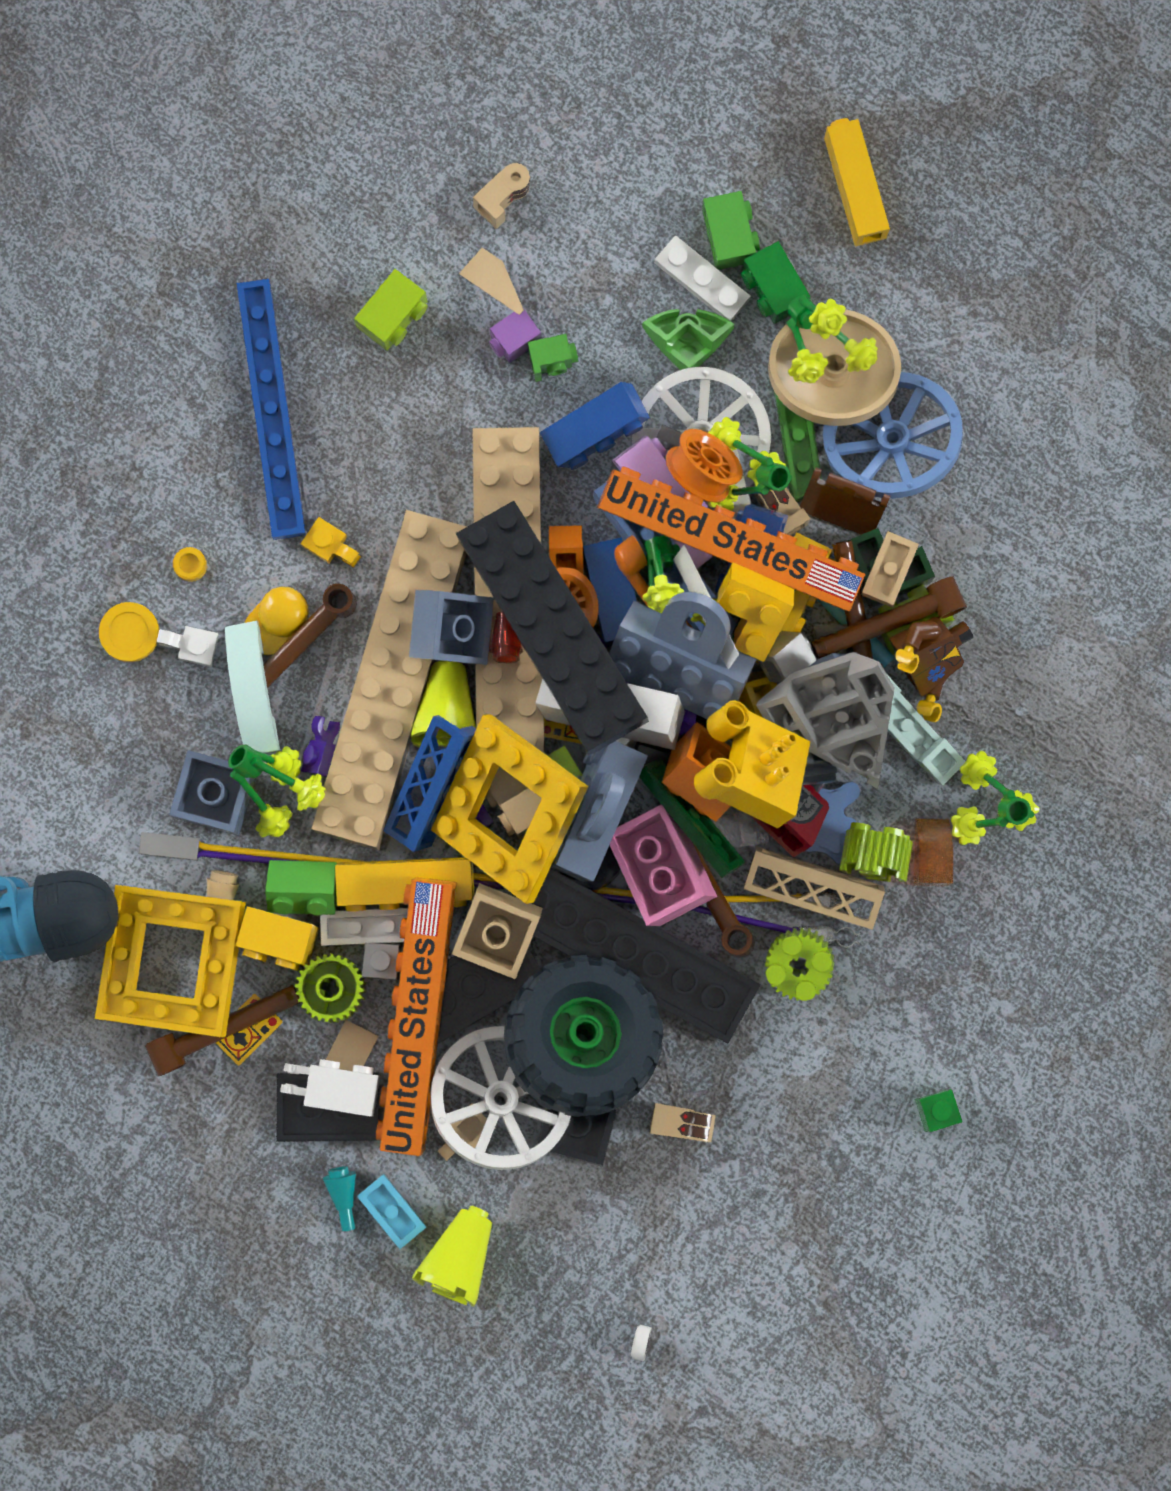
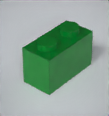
[741,241,811,324]

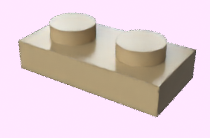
[861,531,919,607]

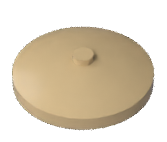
[768,309,901,426]

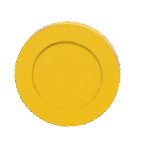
[99,602,160,662]

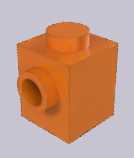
[549,525,583,574]

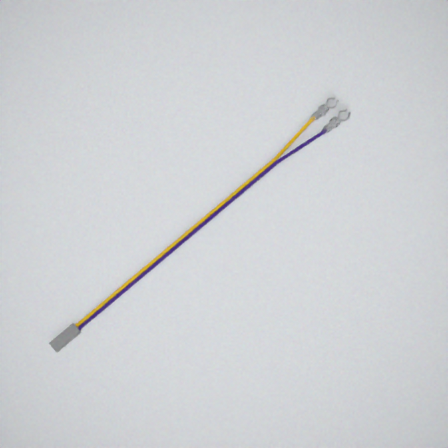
[139,832,863,948]

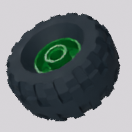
[503,955,664,1117]

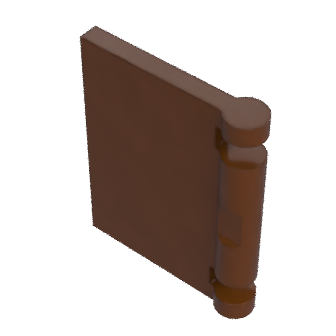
[800,467,890,535]

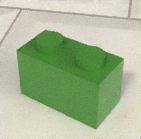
[702,191,760,270]
[265,860,337,915]

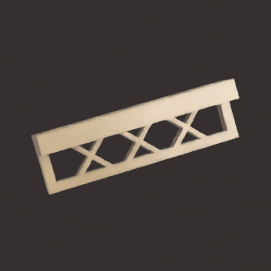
[744,846,885,930]

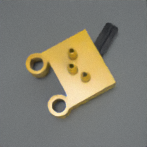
[694,700,838,828]

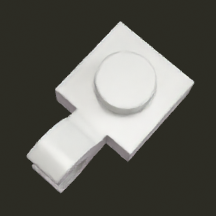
[157,626,219,667]

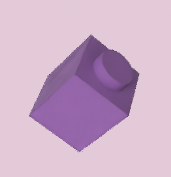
[489,308,541,363]

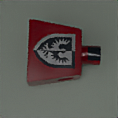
[750,783,830,857]

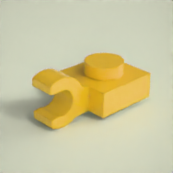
[300,517,361,568]

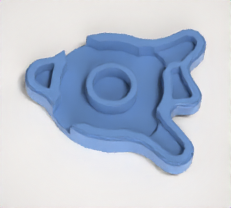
[804,782,860,865]

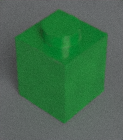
[915,1089,962,1132]

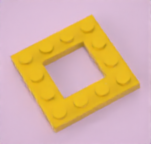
[431,714,588,904]
[95,885,246,1037]

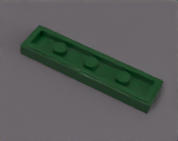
[639,758,745,878]

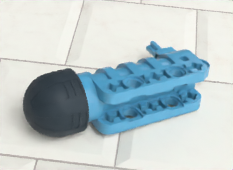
[0,870,118,962]

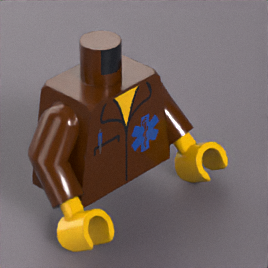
[889,617,974,722]

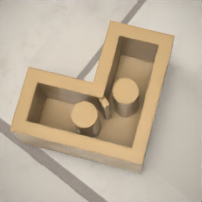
[485,769,542,840]

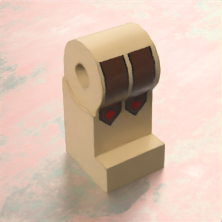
[473,163,530,229]
[754,487,811,536]
[649,1103,716,1142]

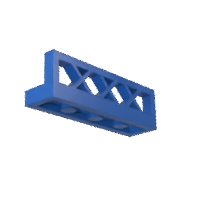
[383,715,476,852]

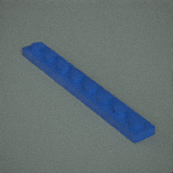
[236,279,306,540]

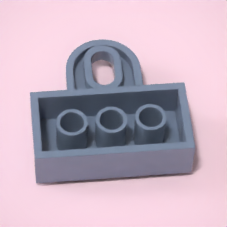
[609,592,757,719]
[550,741,648,882]

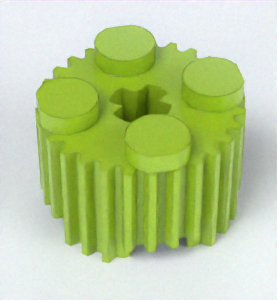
[839,822,913,882]
[765,928,834,1001]
[295,954,367,1023]

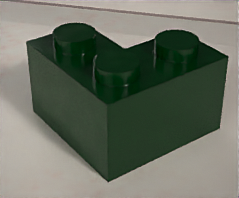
[848,528,935,608]

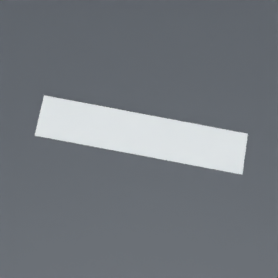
[673,545,739,669]

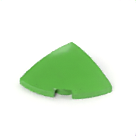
[642,309,735,370]

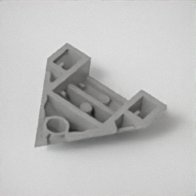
[756,652,895,789]

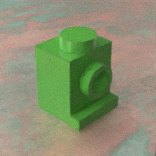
[528,334,579,382]

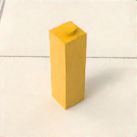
[824,118,890,247]

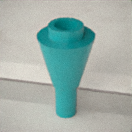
[322,1166,356,1231]

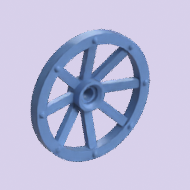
[823,372,963,499]

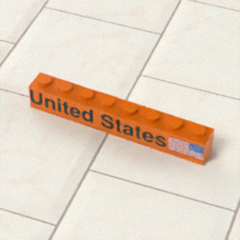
[597,466,865,612]
[376,877,457,1156]

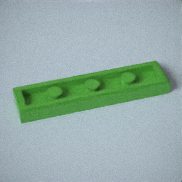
[774,392,822,502]

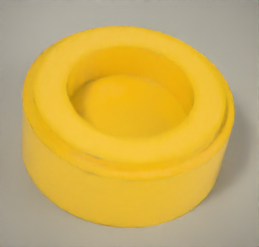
[173,547,207,582]

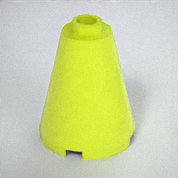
[411,660,476,751]
[412,1206,492,1307]

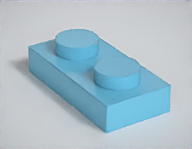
[357,1174,427,1249]

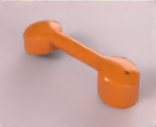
[614,535,693,628]

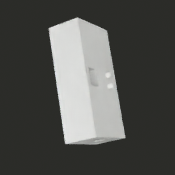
[536,679,685,750]

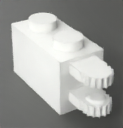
[280,1059,380,1117]

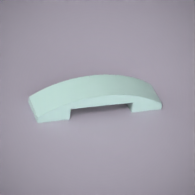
[225,621,280,753]
[887,675,966,785]

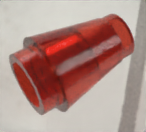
[489,611,523,664]

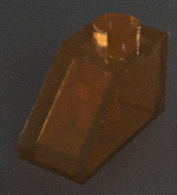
[914,818,953,887]

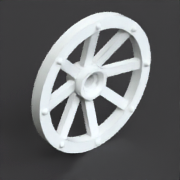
[632,367,771,506]
[430,1026,571,1170]

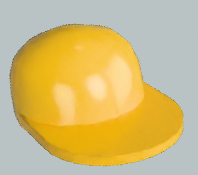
[245,586,309,655]

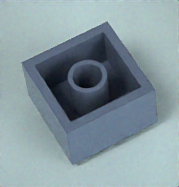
[409,590,494,665]
[169,750,256,836]

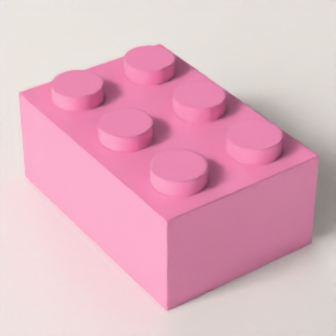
[610,805,717,926]

